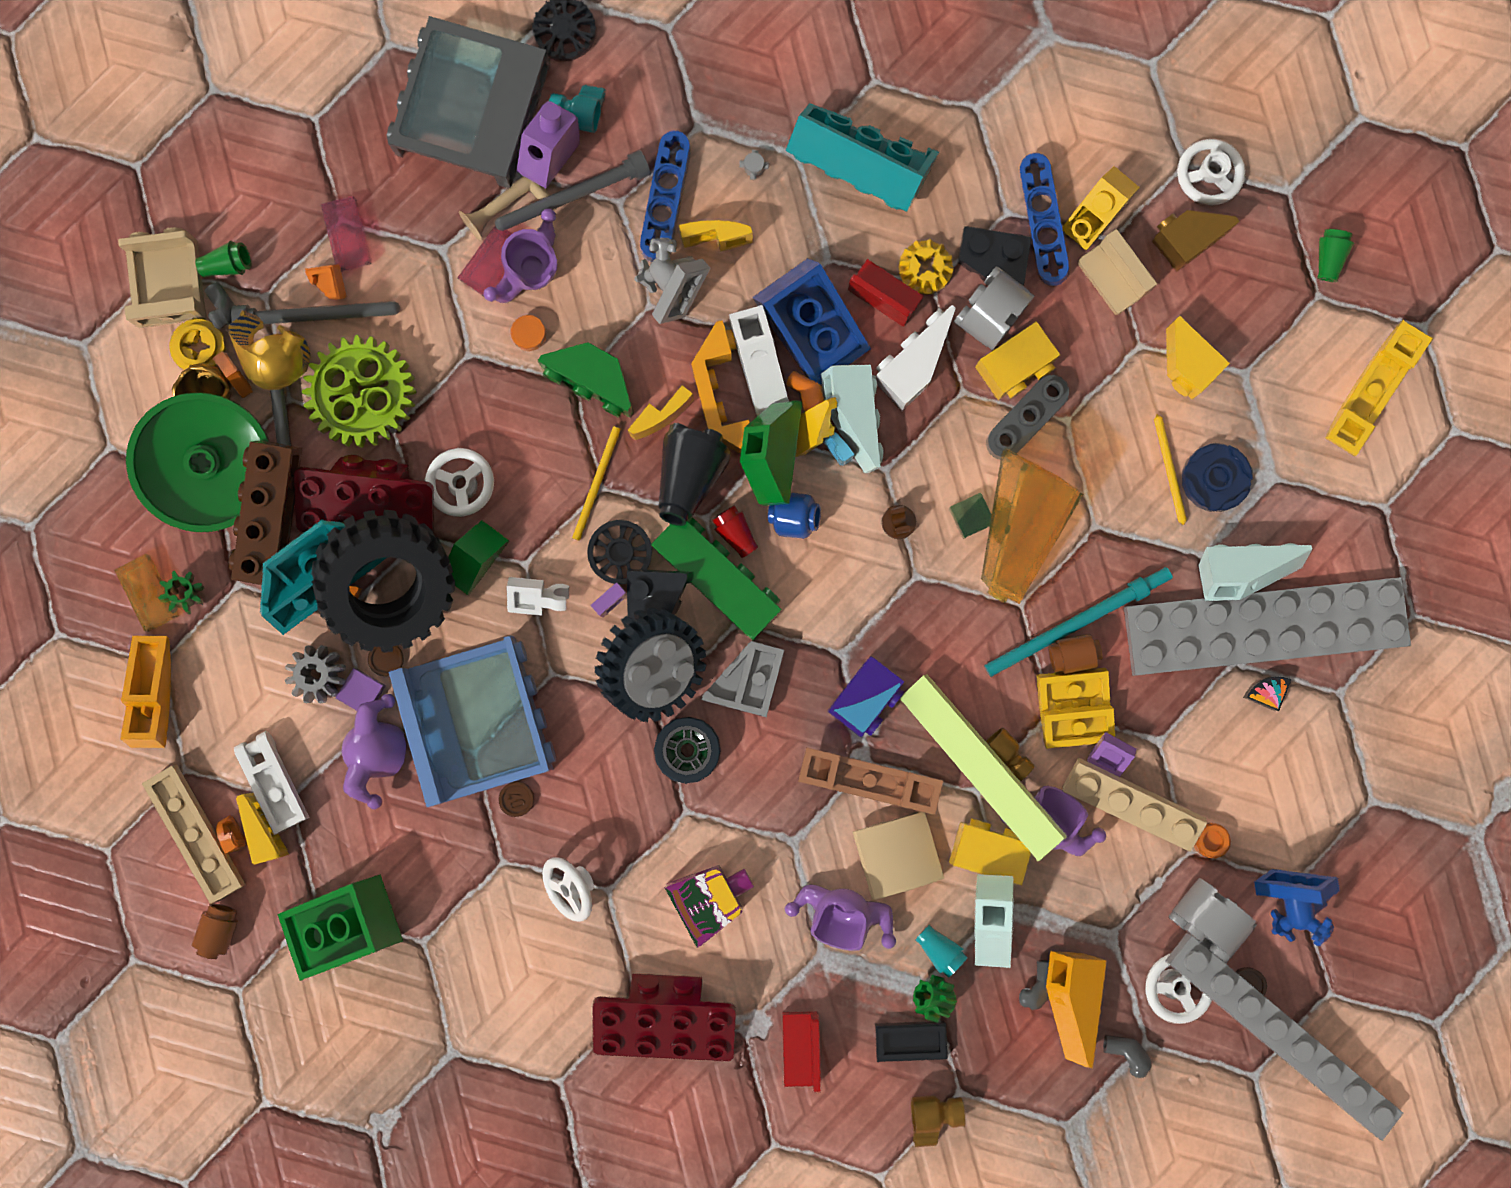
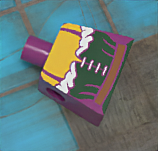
[665,865,754,948]

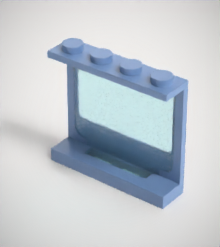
[389,636,556,807]

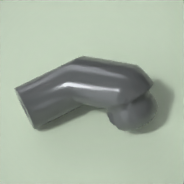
[205,282,234,329]
[1019,960,1049,1010]
[1103,1035,1152,1078]

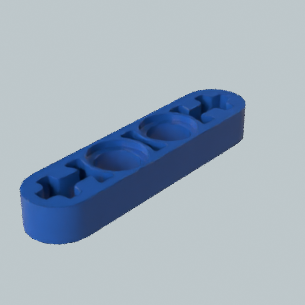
[640,131,690,262]
[1020,153,1069,286]

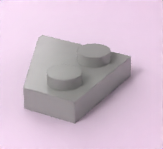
[702,641,784,717]

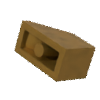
[1152,210,1240,272]

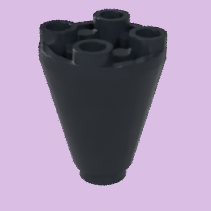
[659,423,731,526]

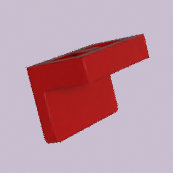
[848,259,924,327]
[782,1011,821,1092]

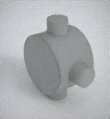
[739,150,769,180]

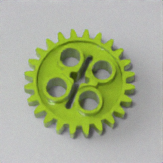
[302,335,417,448]

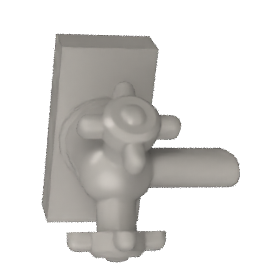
[634,238,711,324]

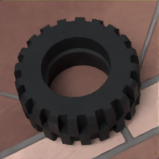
[311,510,455,652]

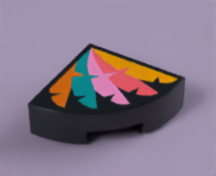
[1243,676,1292,711]

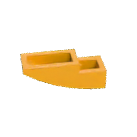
[120,636,171,748]

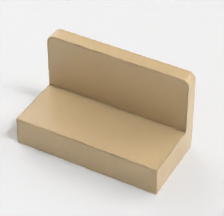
[1078,229,1157,315]

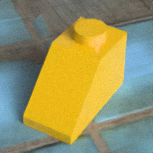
[1166,316,1230,399]

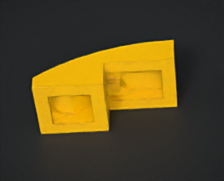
[679,220,753,252]
[628,385,694,440]

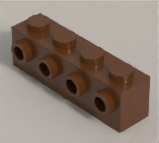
[228,440,302,585]

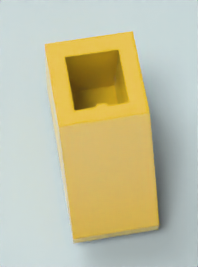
[1062,166,1140,251]

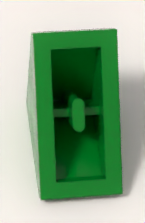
[448,520,510,596]

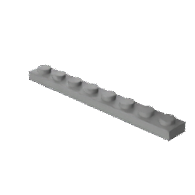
[1165,933,1403,1141]

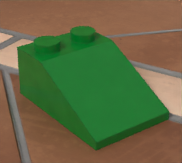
[277,875,403,981]

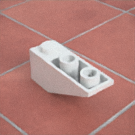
[729,305,789,416]
[876,305,956,411]

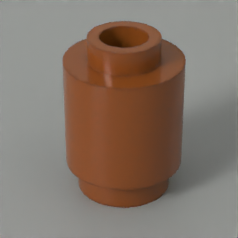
[1048,634,1103,674]
[191,904,238,959]

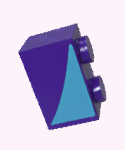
[827,656,904,737]

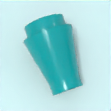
[915,925,968,978]

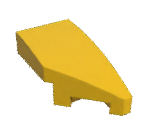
[795,397,837,458]

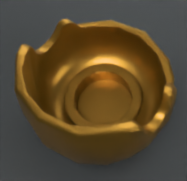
[172,363,231,399]

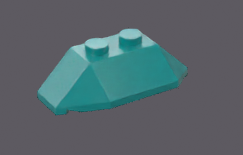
[260,520,388,635]

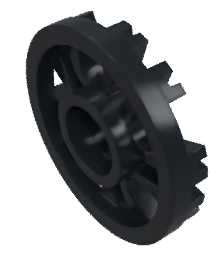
[533,0,596,61]
[587,520,652,585]

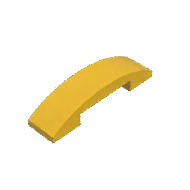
[1325,320,1433,456]

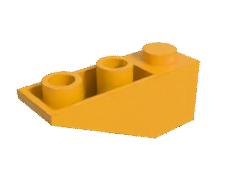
[1046,951,1107,1068]

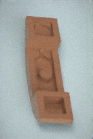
[798,747,943,815]

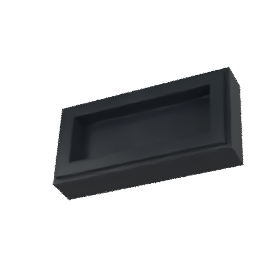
[875,1021,948,1062]

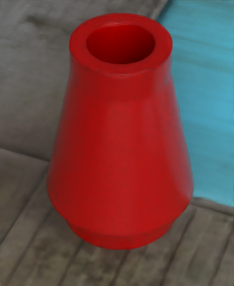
[712,505,758,558]

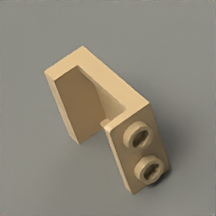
[118,228,206,328]

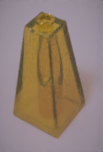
[981,448,1084,604]

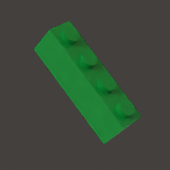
[651,517,782,641]

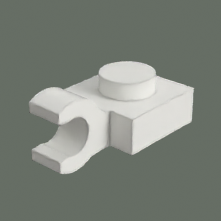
[507,577,569,616]

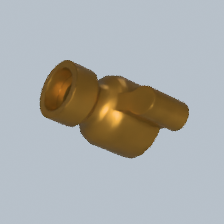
[985,727,1035,782]
[911,1096,965,1147]

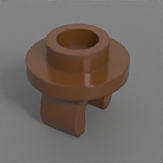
[881,505,916,540]

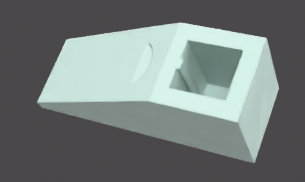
[821,365,883,473]
[1198,543,1312,601]
[975,874,1013,968]

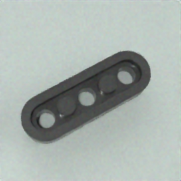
[986,375,1069,460]

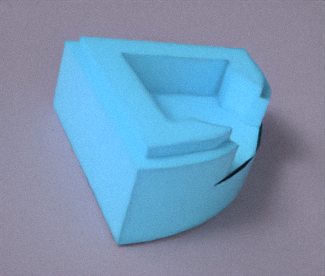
[823,432,854,466]

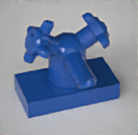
[1254,869,1340,946]

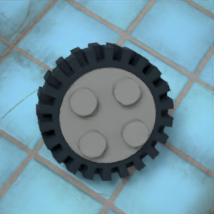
[595,608,706,722]

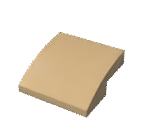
[853,811,944,900]

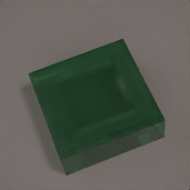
[949,493,996,539]

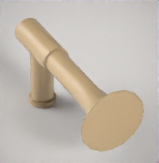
[459,176,557,241]

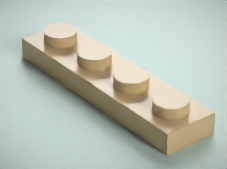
[1063,757,1207,852]
[142,765,246,905]

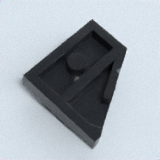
[958,226,1032,286]
[627,569,693,621]

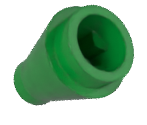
[1317,229,1354,282]
[195,241,252,277]

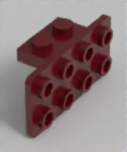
[294,455,434,534]
[592,974,736,1061]

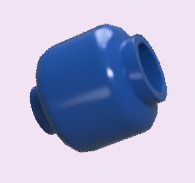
[768,493,821,538]

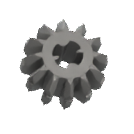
[285,645,346,703]

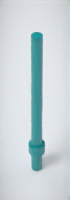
[984,567,1173,677]

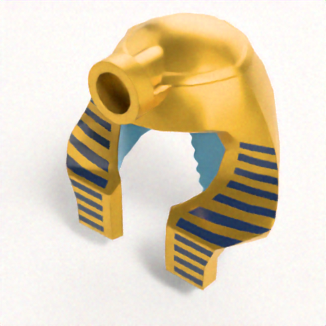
[229,310,310,390]

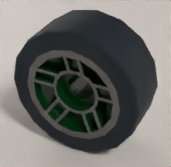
[654,717,721,784]

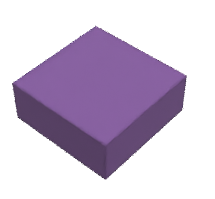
[590,582,627,618]
[336,668,386,711]
[1087,732,1136,777]

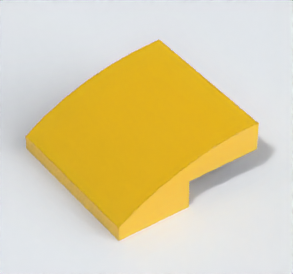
[1037,668,1115,749]

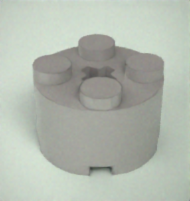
[954,266,1035,350]
[1168,878,1257,963]

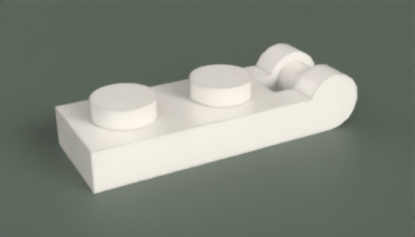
[234,731,310,835]

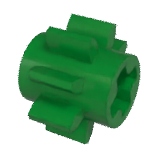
[158,571,205,615]
[913,975,957,1023]

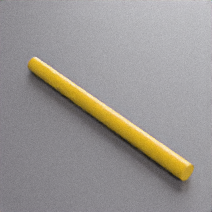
[572,426,621,541]

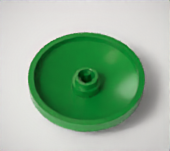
[126,393,270,532]

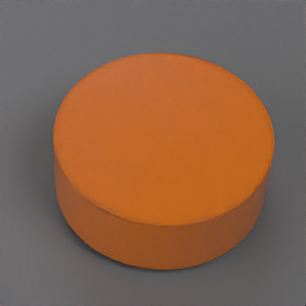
[511,315,546,351]
[1194,822,1231,859]

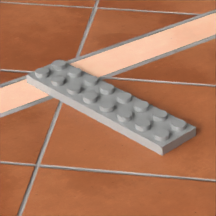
[1124,577,1411,676]

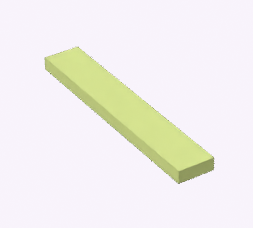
[900,674,1068,861]

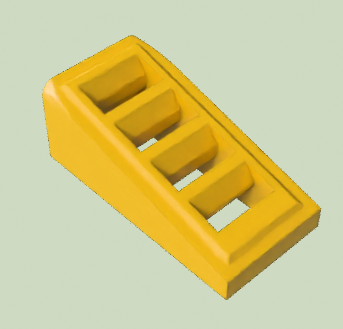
[236,792,289,865]

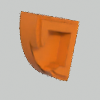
[305,264,347,300]
[213,351,253,398]
[216,815,247,854]

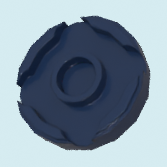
[1182,443,1253,512]

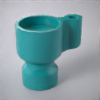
[549,85,606,133]

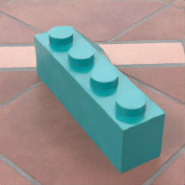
[785,103,939,212]

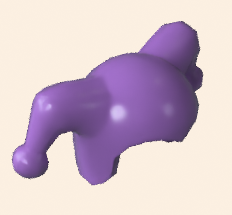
[483,208,558,303]
[342,694,406,810]
[1000,786,1106,856]
[785,884,896,951]

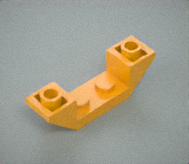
[691,320,750,454]

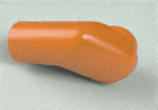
[786,371,825,411]

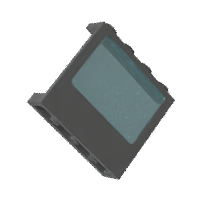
[387,16,551,188]

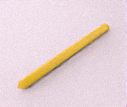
[1154,414,1187,525]

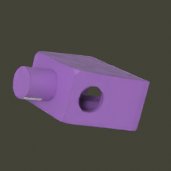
[517,101,580,188]

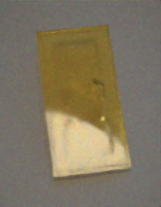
[114,554,180,632]

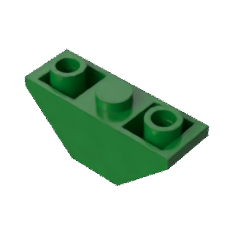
[538,342,634,418]
[740,400,802,506]

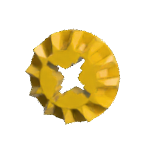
[899,239,954,294]
[170,319,227,370]

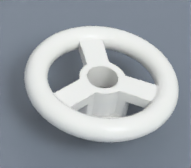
[1177,139,1245,205]
[425,448,494,517]
[542,857,594,922]
[1145,953,1212,1024]

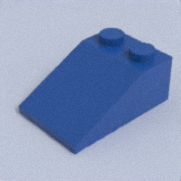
[752,258,871,385]

